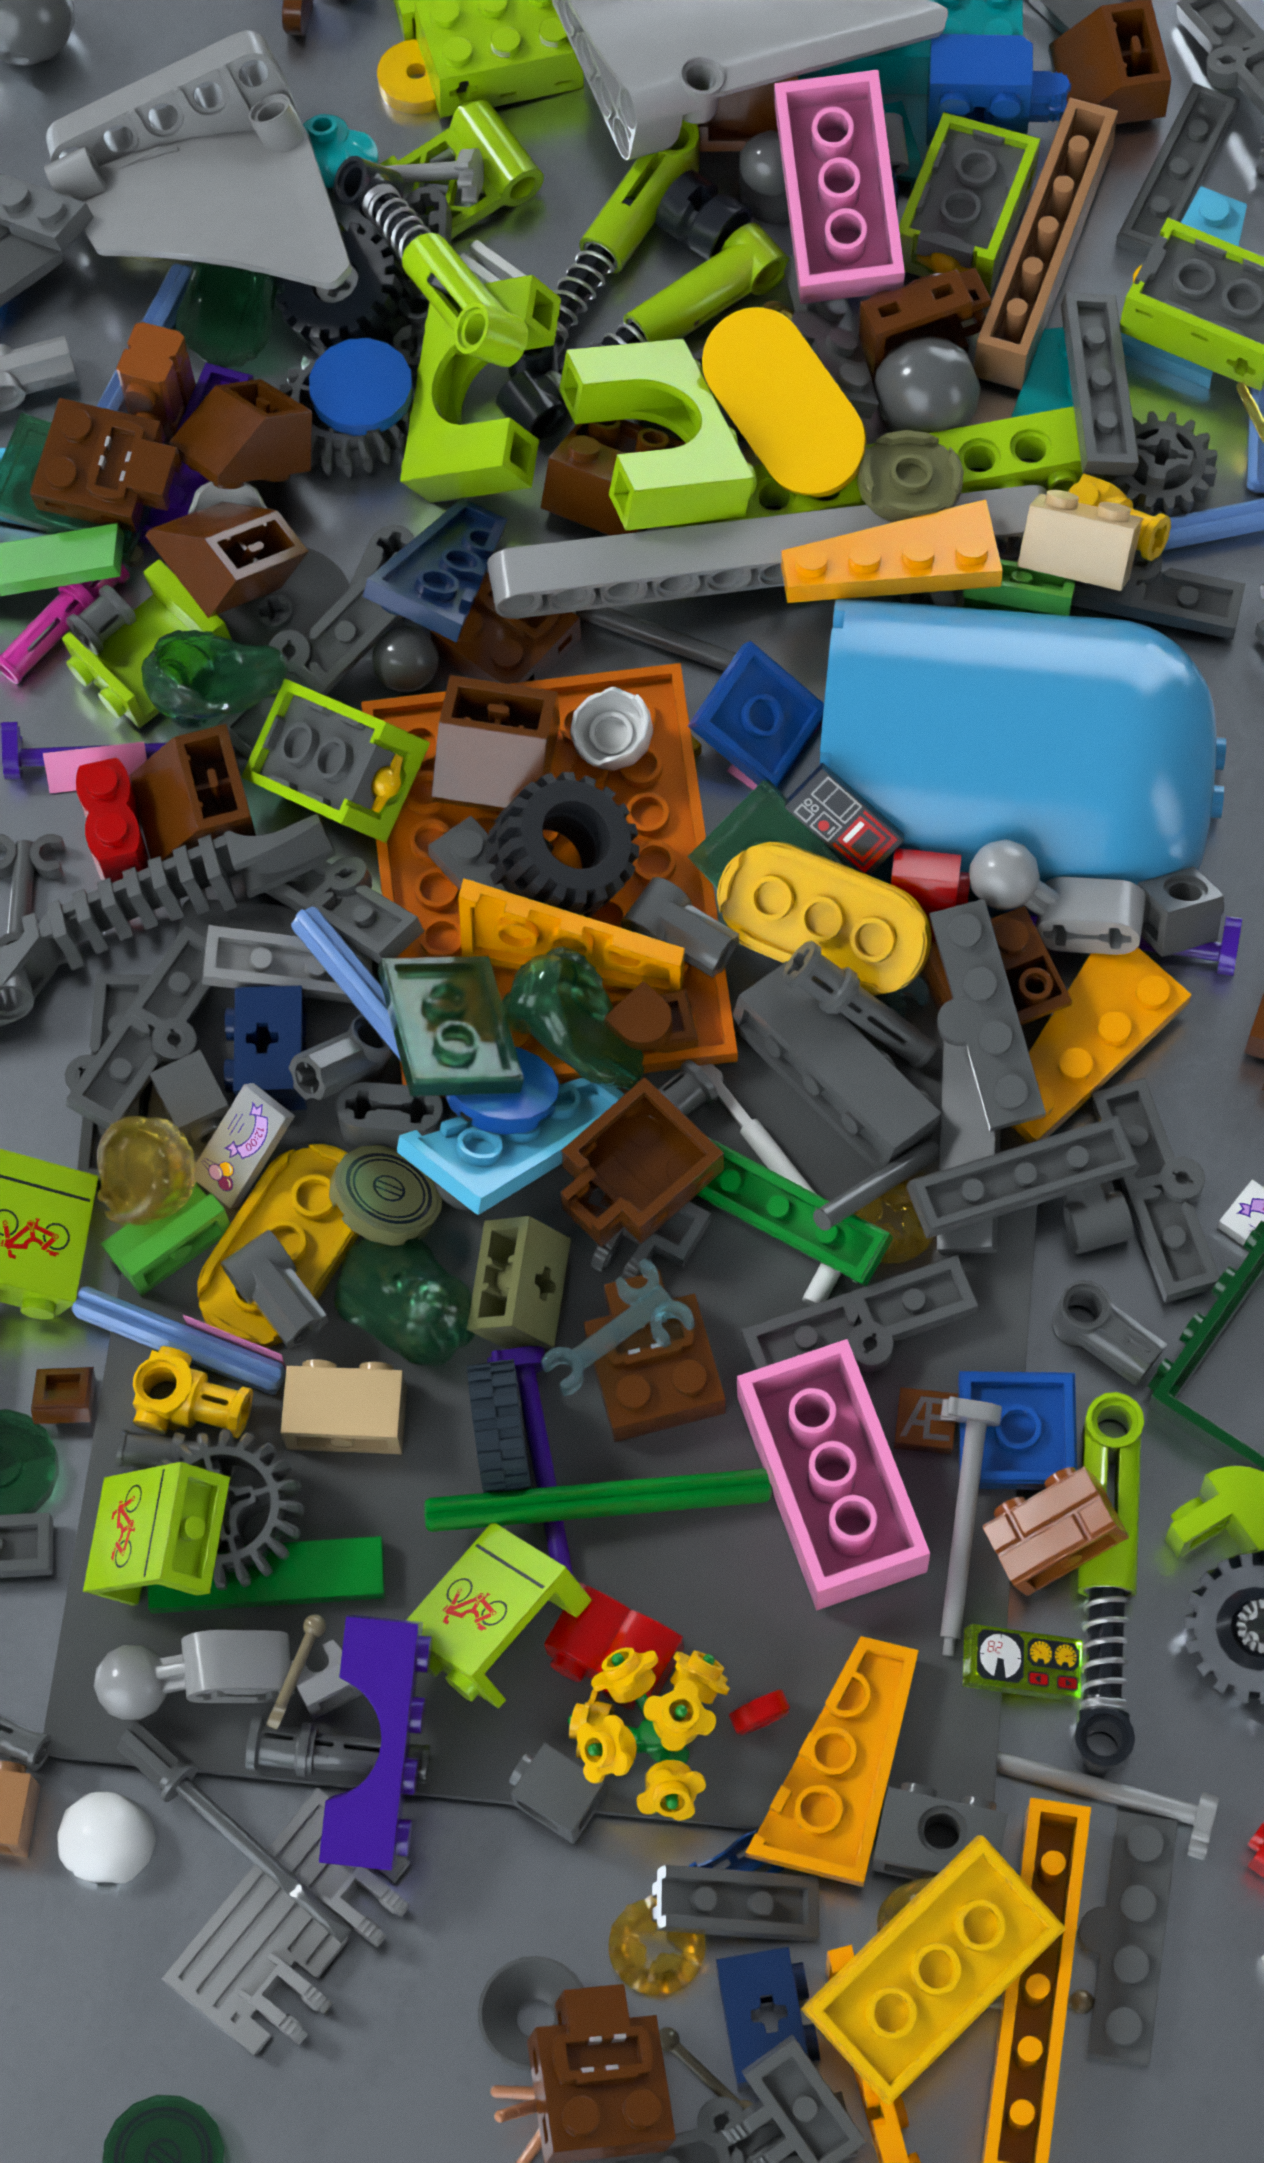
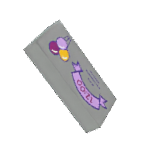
[189,1083,295,1209]

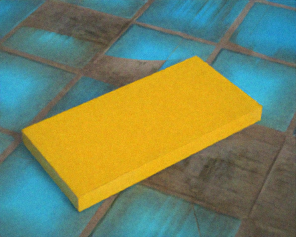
[801,1835,1066,2105]

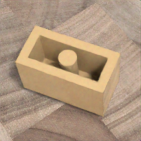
[1017,490,1143,591]
[281,1359,407,1454]

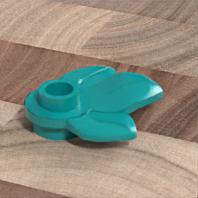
[303,114,379,188]

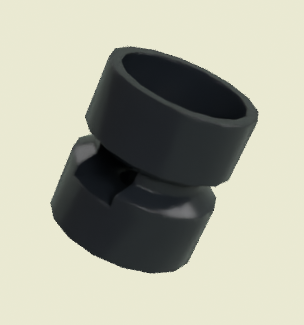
[656,170,752,260]

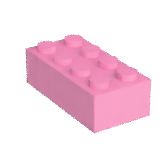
[774,70,905,304]
[737,1339,930,1611]

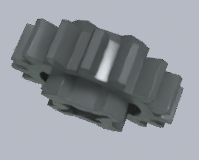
[1103,411,1218,517]

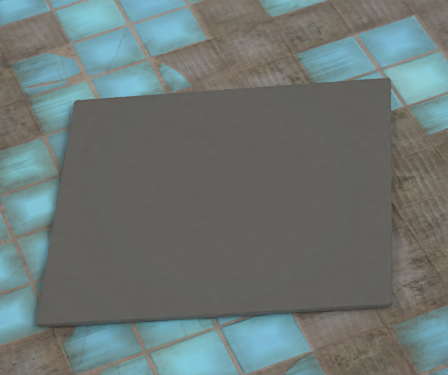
[43,899,1051,1849]

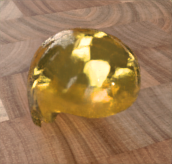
[97,1116,197,1226]

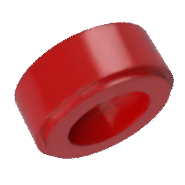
[728,1689,791,1736]

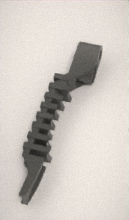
[0,813,336,1027]

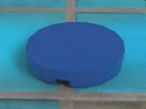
[309,338,413,436]
[445,1044,559,1135]

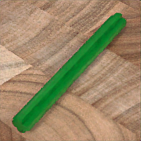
[424,1468,772,1532]

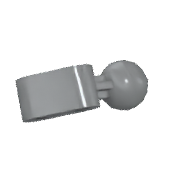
[969,839,1146,955]
[93,1630,295,1720]

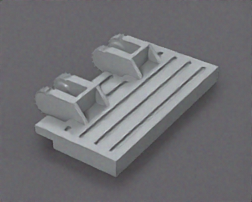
[161,1787,410,2057]

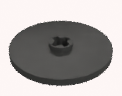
[216,547,350,687]

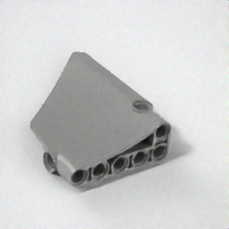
[551,0,948,160]
[44,30,353,289]

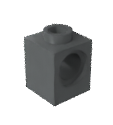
[1138,867,1224,957]
[149,1050,229,1150]
[509,1742,607,1844]

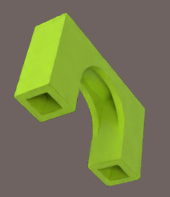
[400,274,561,503]
[559,339,756,531]

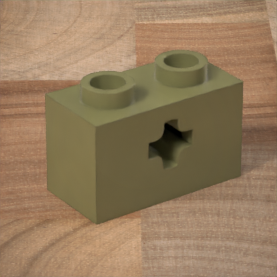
[467,1216,571,1349]

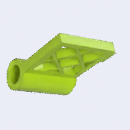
[380,100,544,239]

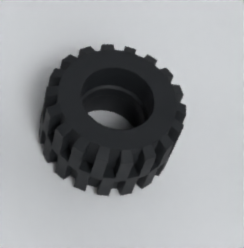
[486,772,639,918]

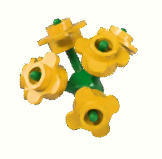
[567,1647,730,1821]

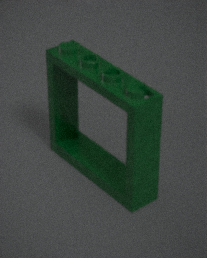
[1147,1220,1264,1472]

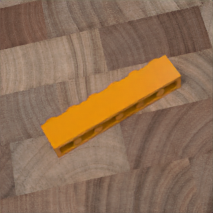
[981,1797,1091,2163]

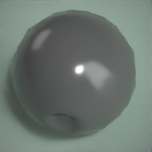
[0,0,75,66]
[874,335,981,433]

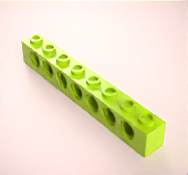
[669,406,1083,529]

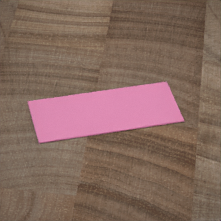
[43,742,147,794]
[183,1315,286,1370]

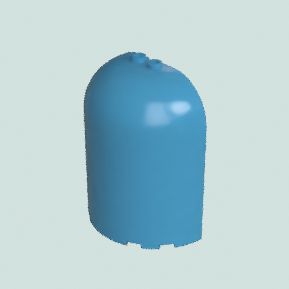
[813,599,1226,918]

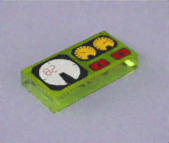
[962,1624,1082,1702]

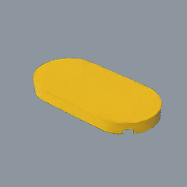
[702,307,866,497]
[717,842,931,996]
[197,1144,360,1348]

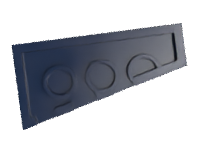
[363,498,508,643]

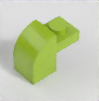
[1165,1466,1264,1559]

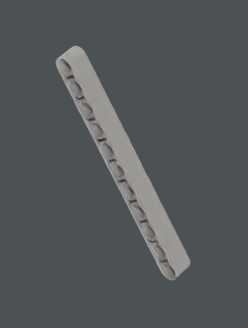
[487,485,1047,619]

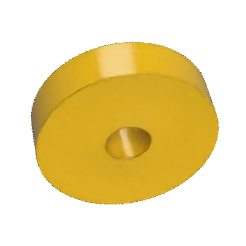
[377,39,437,114]

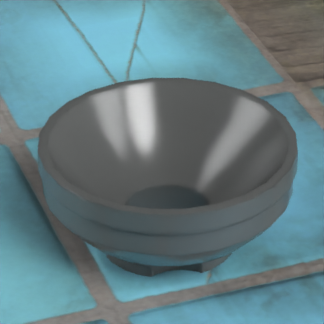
[478,1956,584,2071]

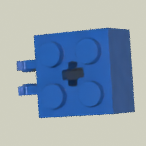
[926,34,1071,146]

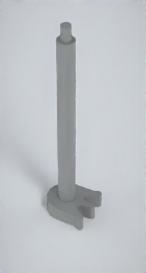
[326,148,484,203]
[940,1396,1002,1657]
[997,1751,1220,1860]

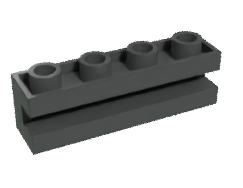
[732,961,942,1171]

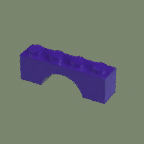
[319,1615,432,1871]

